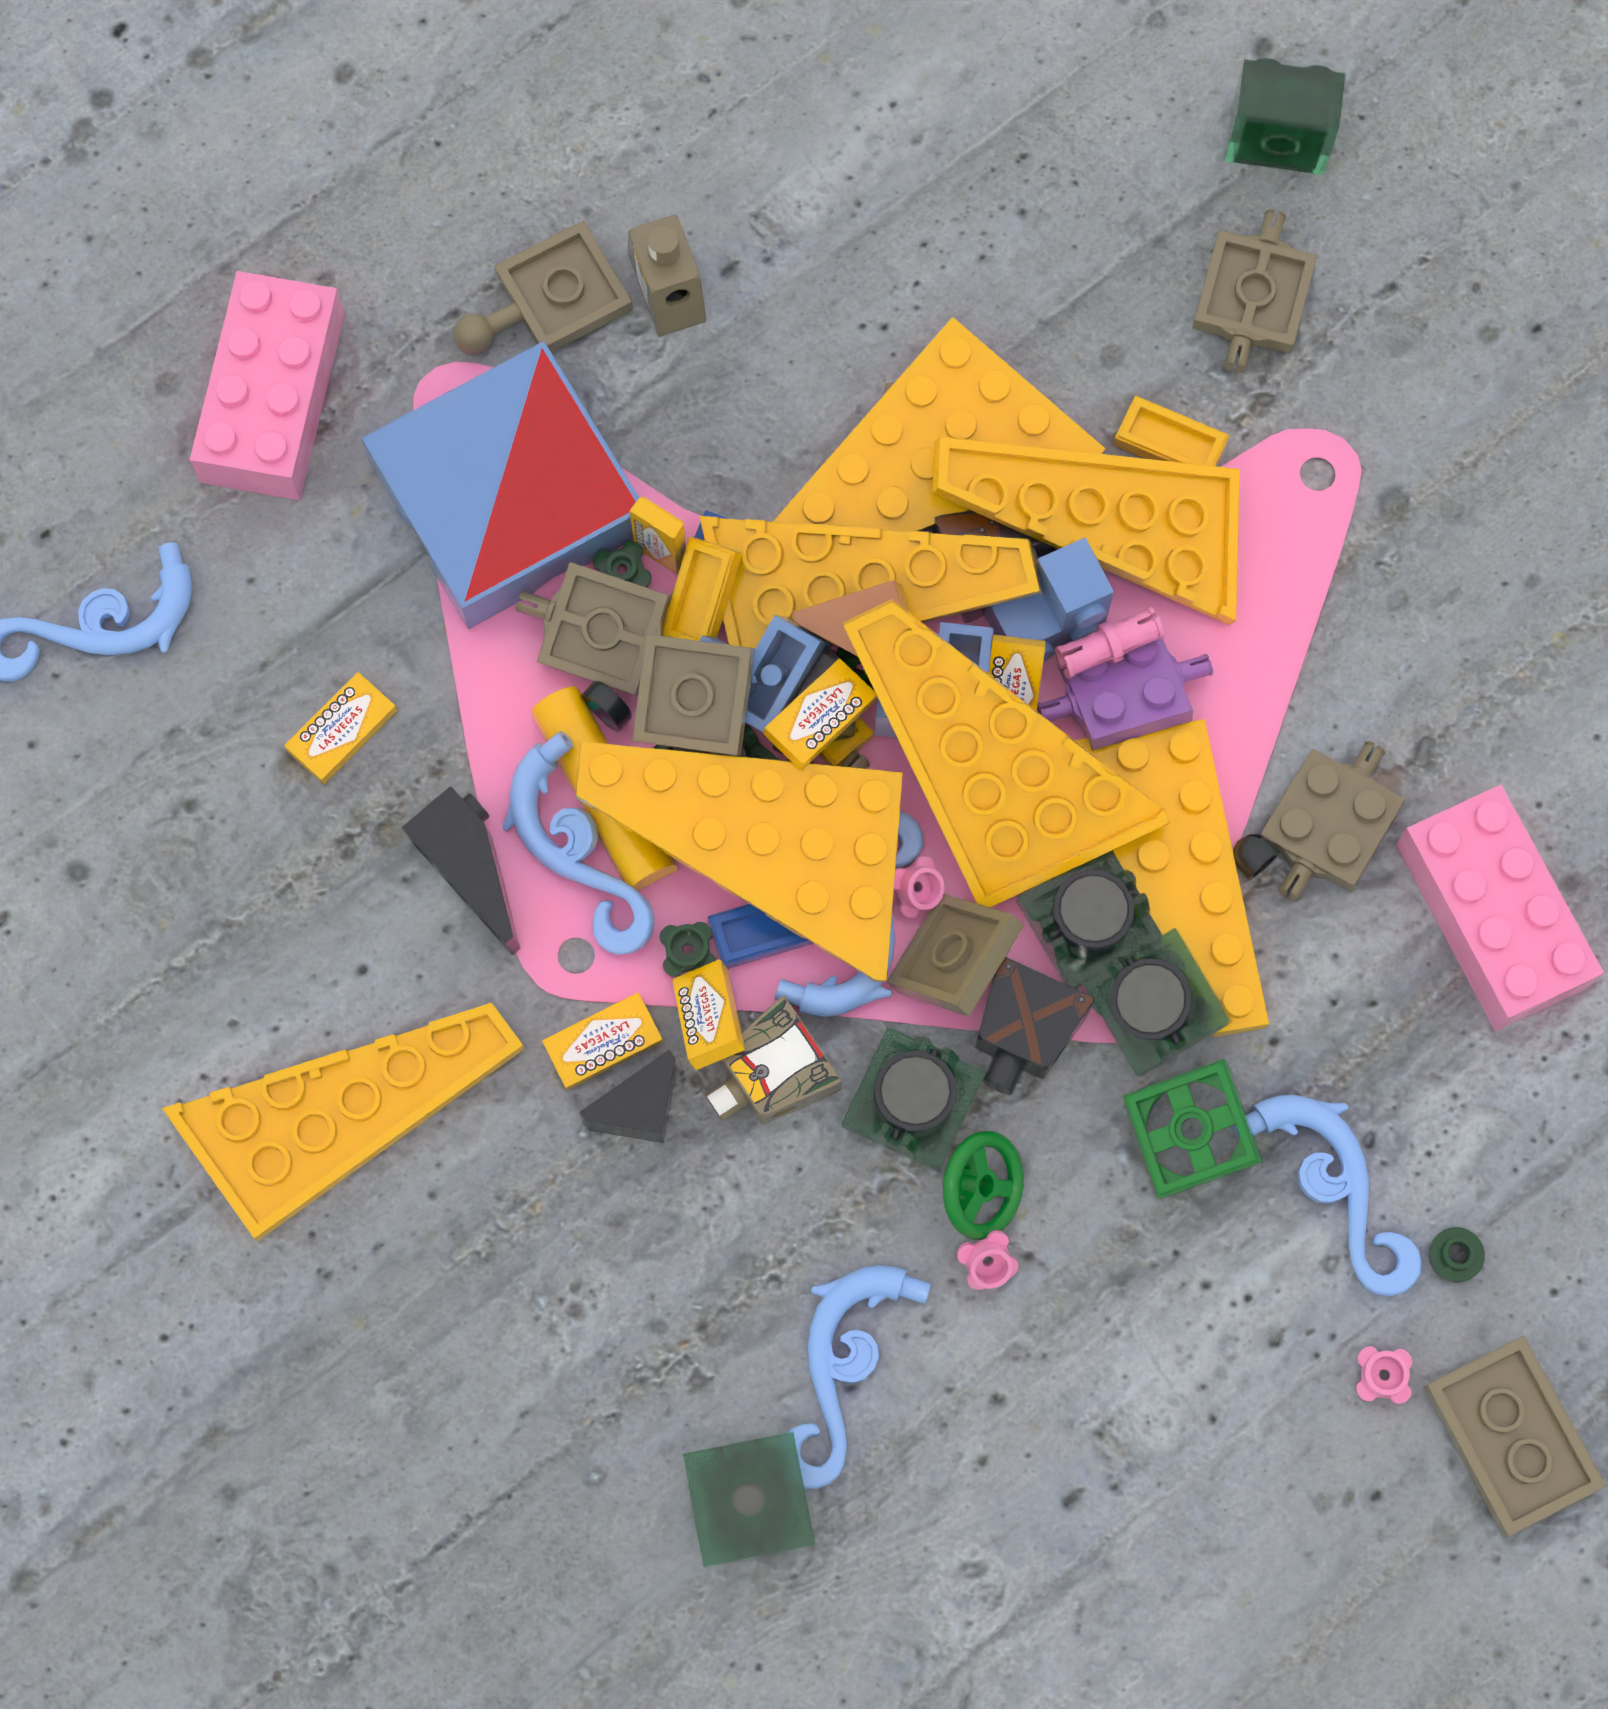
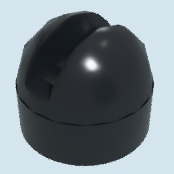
[1233,834,1280,880]

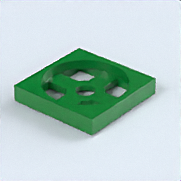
[1123,1059,1264,1200]

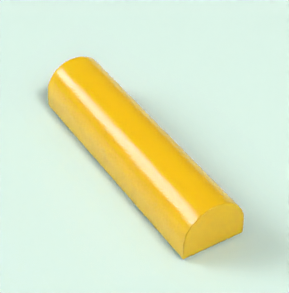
[532,686,677,891]

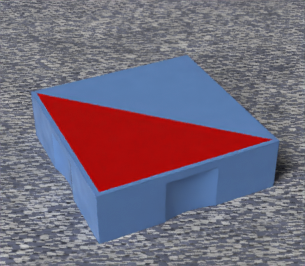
[362,341,639,629]

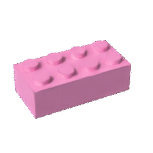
[190,271,345,501]
[1396,784,1604,1032]

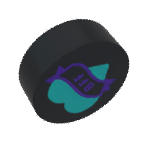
[581,681,632,732]

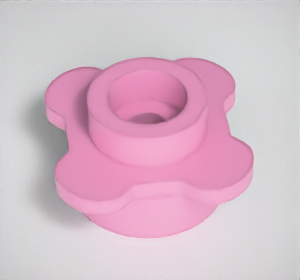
[894,856,945,918]
[957,1230,1019,1290]
[1356,1346,1413,1404]

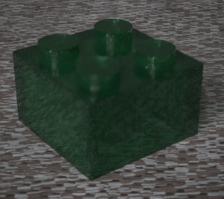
[1224,58,1346,175]

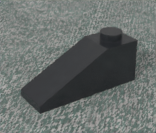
[402,786,520,955]

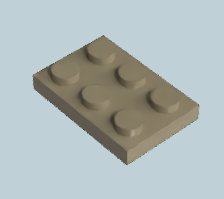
[1424,1336,1607,1538]

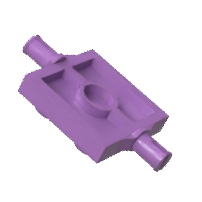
[1037,639,1213,750]

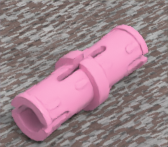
[1055,607,1165,679]

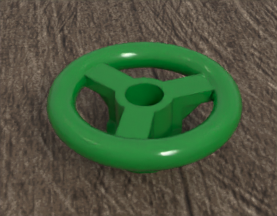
[943,1131,1024,1240]

